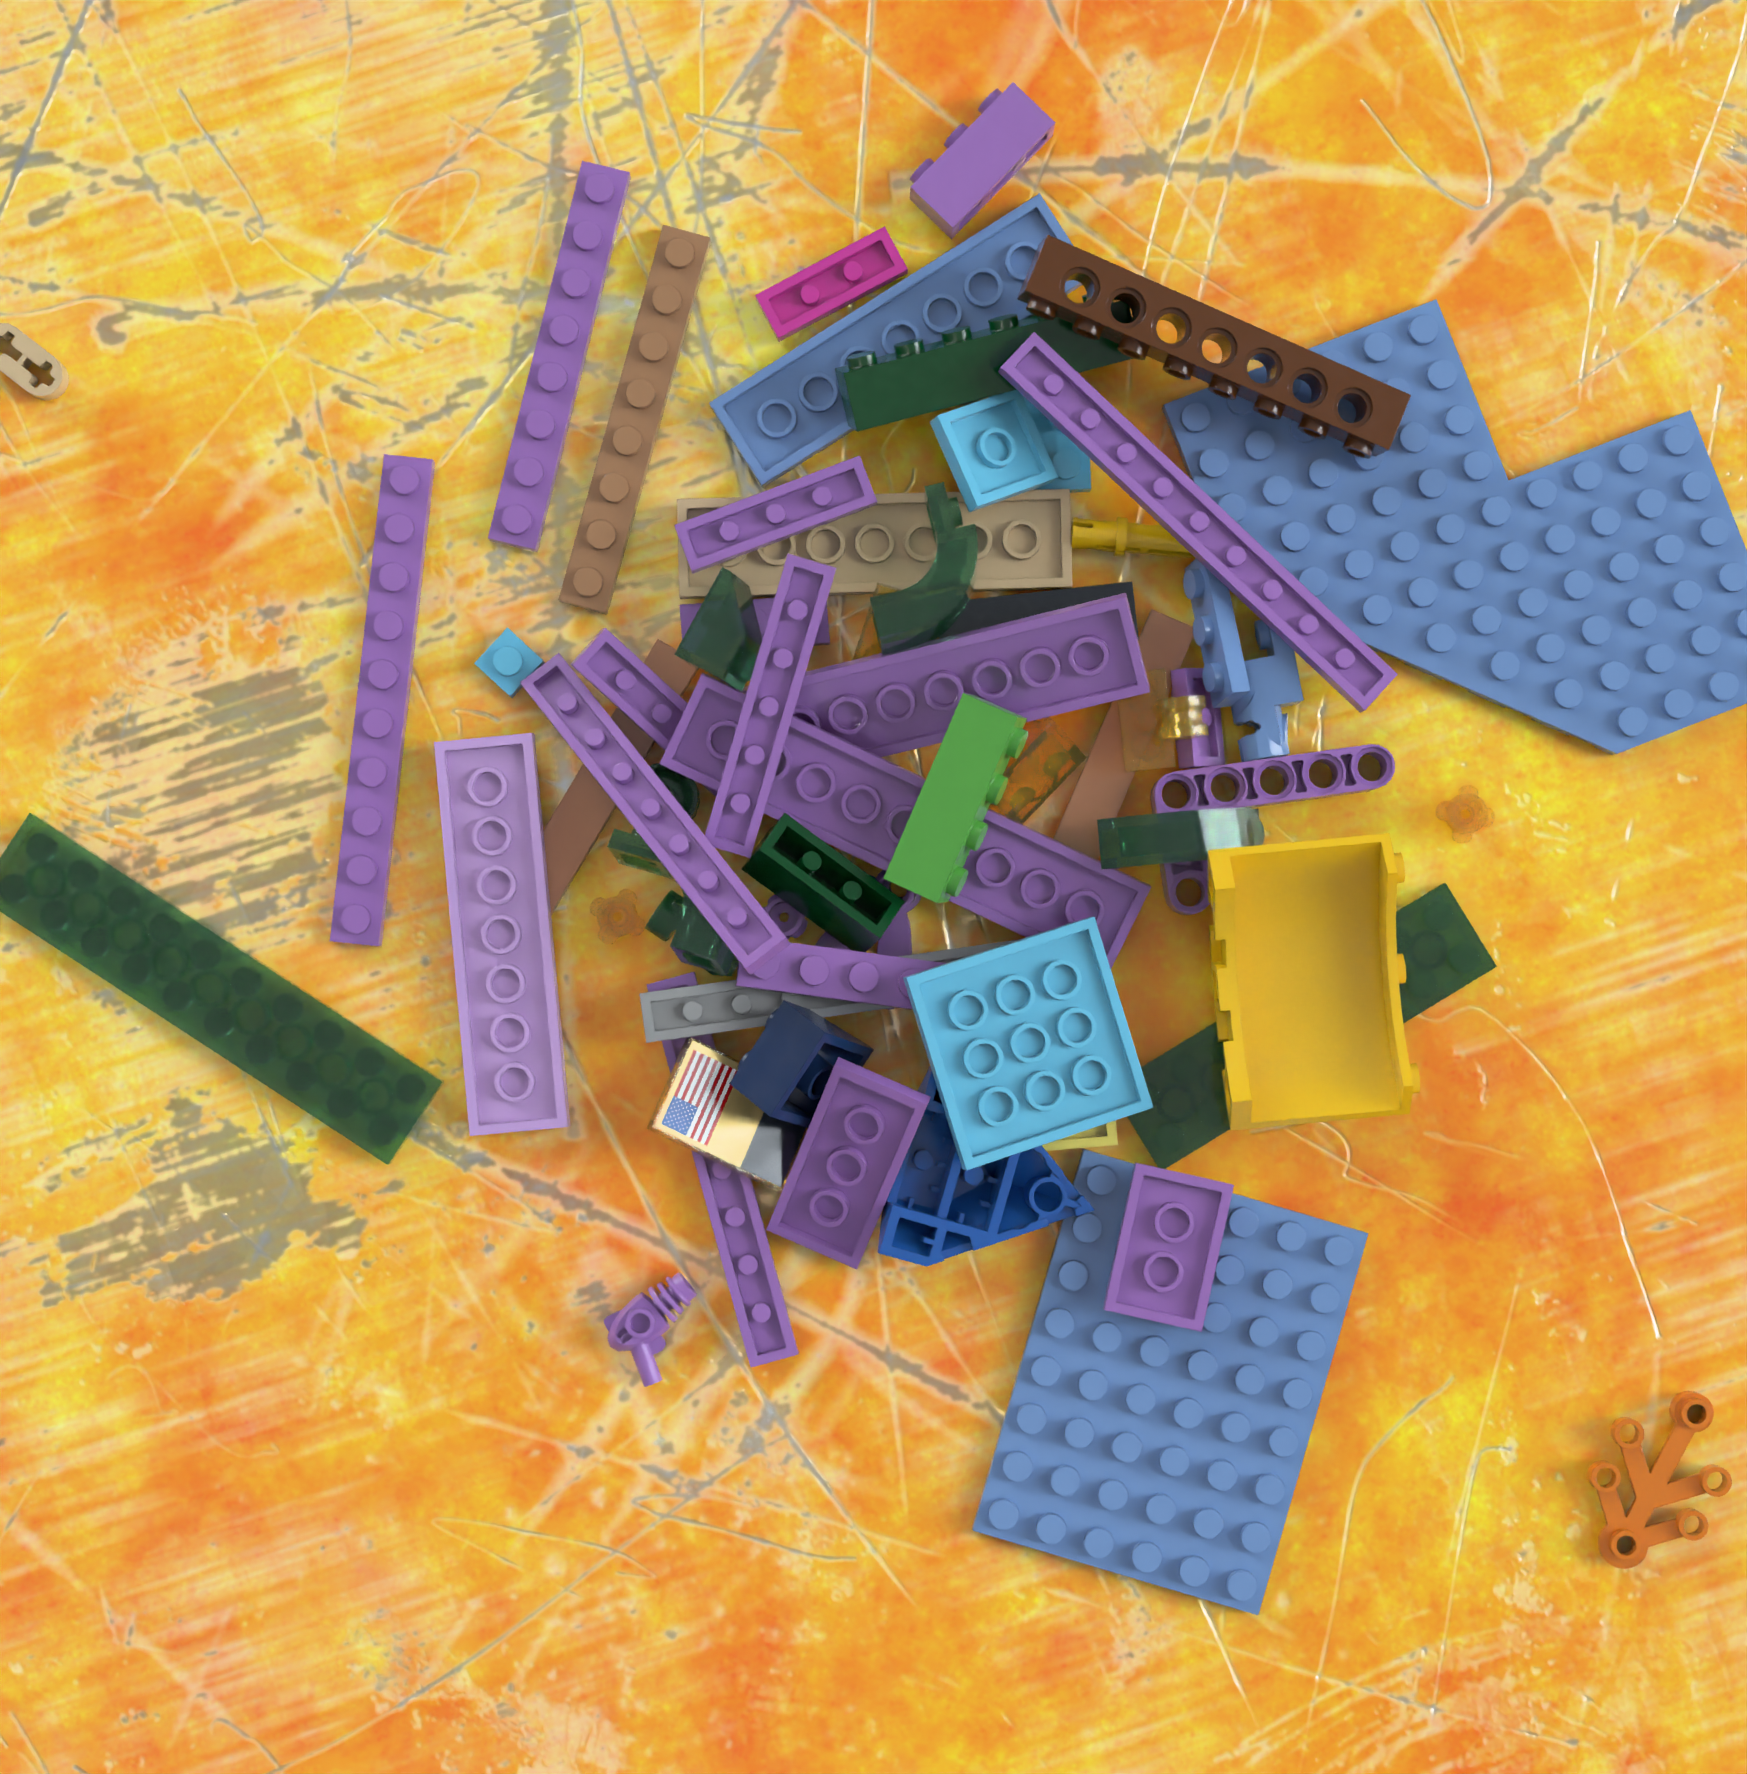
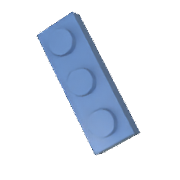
[1183,559,1250,708]

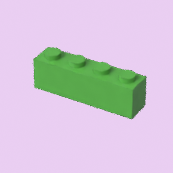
[883,693,1028,903]

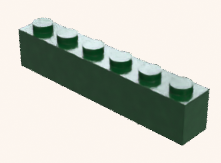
[835,294,1133,432]

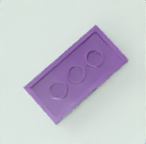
[766,1057,931,1269]

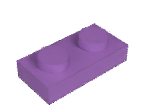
[1170,668,1225,769]

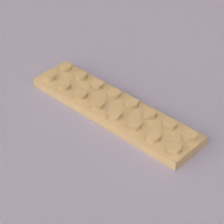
[677,489,1073,599]

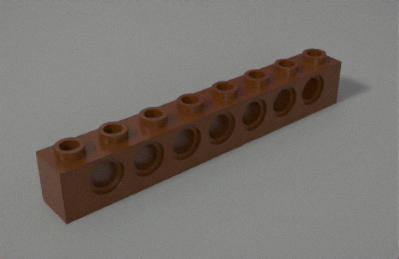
[1017,235,1411,459]

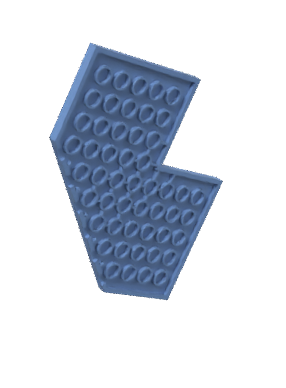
[1162,299,1747,755]

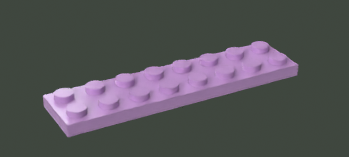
[434,733,571,1136]

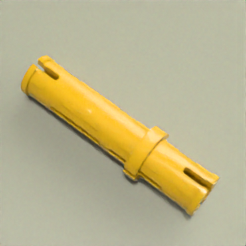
[1071,517,1195,558]

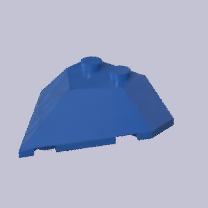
[878,1066,1095,1267]

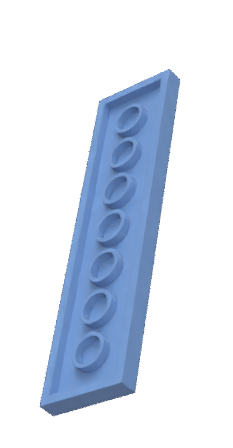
[709,193,1082,488]

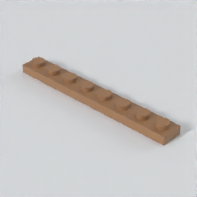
[558,225,711,615]

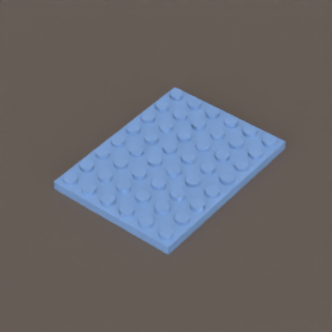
[972,1149,1369,1615]

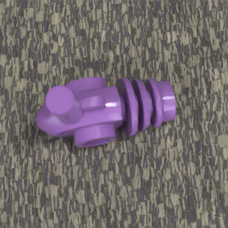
[604,1272,697,1387]

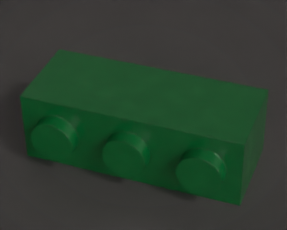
[741,813,905,952]

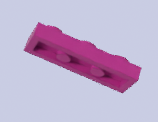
[755,226,908,342]

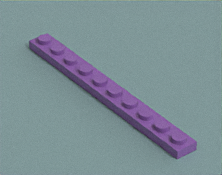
[998,332,1398,713]
[330,454,435,947]

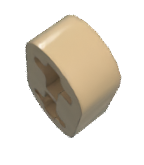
[0,323,69,401]

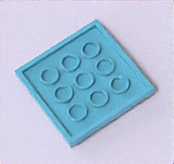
[903,917,1153,1171]

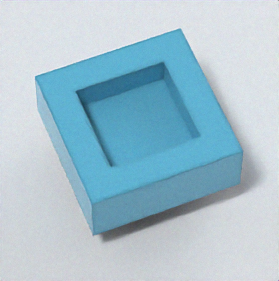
[474,627,545,698]

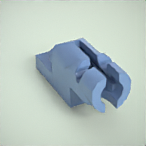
[1231,620,1304,762]

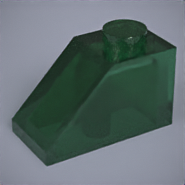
[674,567,762,691]

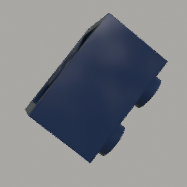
[729,1000,874,1128]

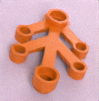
[1587,1390,1732,1569]

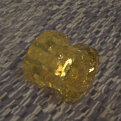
[1156,695,1209,741]

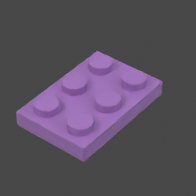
[1103,1162,1234,1332]

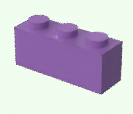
[910,82,1056,240]

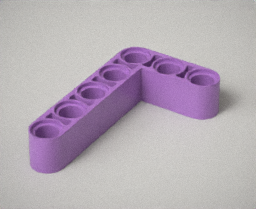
[1150,744,1395,915]

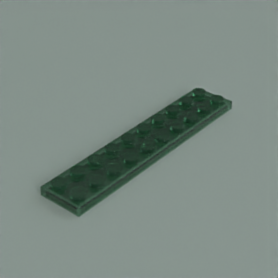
[0,813,445,1165]

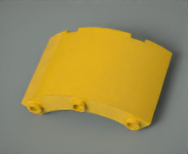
[1207,833,1420,1131]

